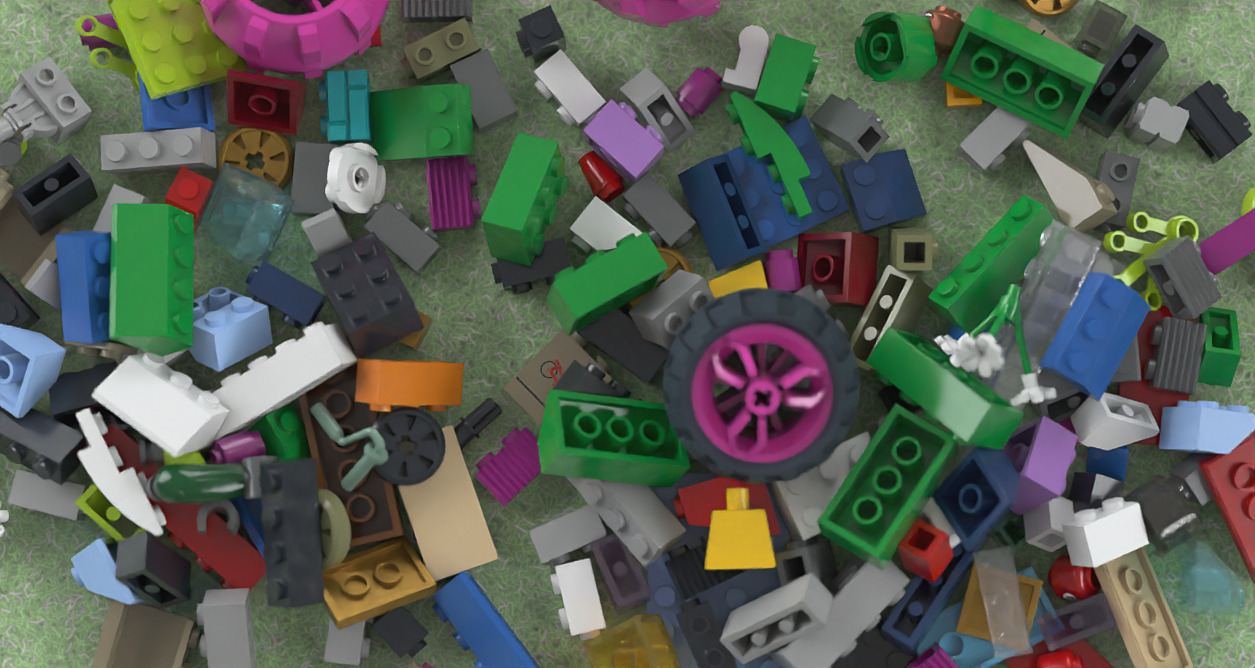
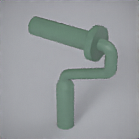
[310,402,388,491]

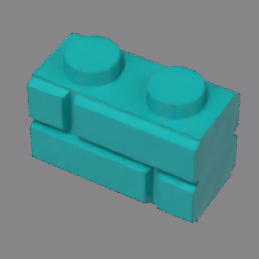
[319,69,372,145]

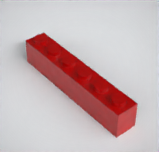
[102,424,266,591]

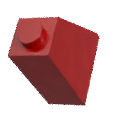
[673,476,781,535]

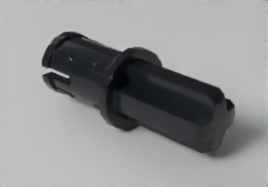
[454,398,502,449]

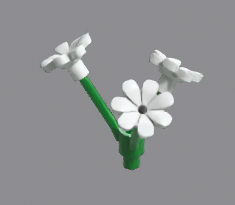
[934,284,1057,406]

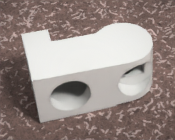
[721,25,769,95]

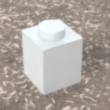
[1023,496,1074,552]

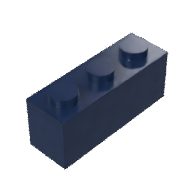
[678,154,768,272]

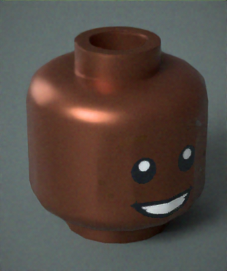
[923,6,965,60]

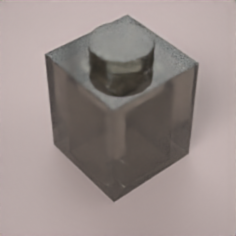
[1072,0,1128,58]

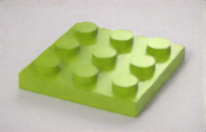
[110,0,247,100]

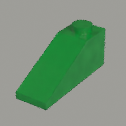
[247,403,319,489]

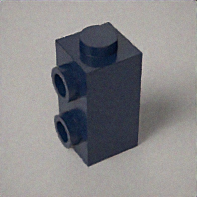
[246,260,327,330]

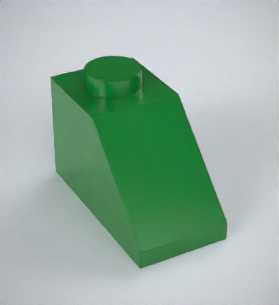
[1197,307,1241,387]

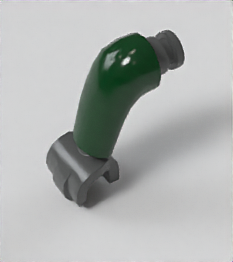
[146,456,278,504]

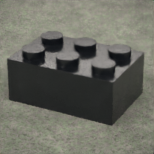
[310,232,424,358]

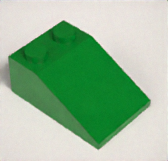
[370,83,474,161]

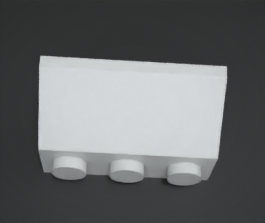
[92,352,229,457]

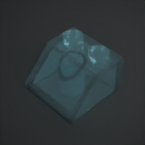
[198,163,295,262]
[1181,541,1245,615]

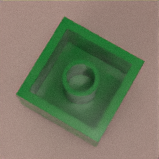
[754,33,820,123]

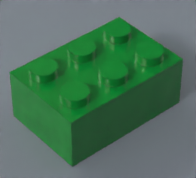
[481,132,569,267]
[546,232,668,336]

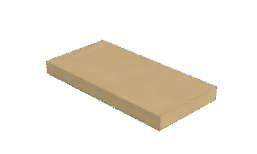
[396,425,499,581]
[1094,546,1194,668]

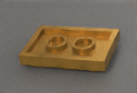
[323,536,436,630]

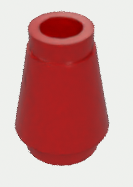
[578,150,625,204]

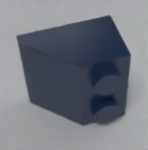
[839,149,927,234]
[932,447,1020,551]

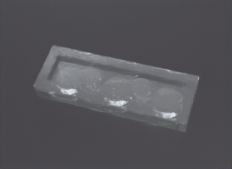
[973,546,1033,659]

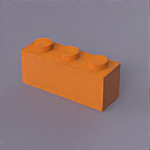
[355,358,464,412]

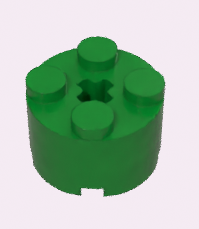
[855,11,937,83]

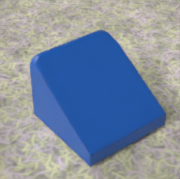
[1086,445,1129,482]

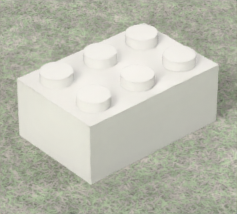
[766,432,871,542]

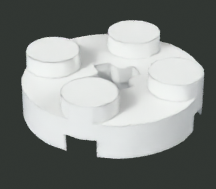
[325,143,386,214]

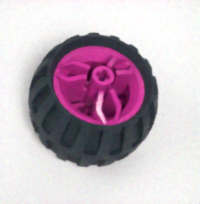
[663,288,860,485]

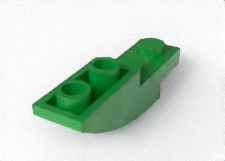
[725,91,812,222]

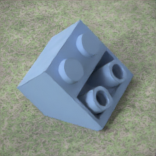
[188,286,273,372]
[1159,401,1255,454]

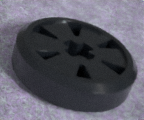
[366,407,446,486]

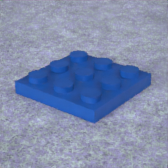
[717,116,851,249]

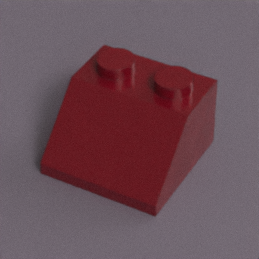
[226,70,306,136]
[797,232,879,307]

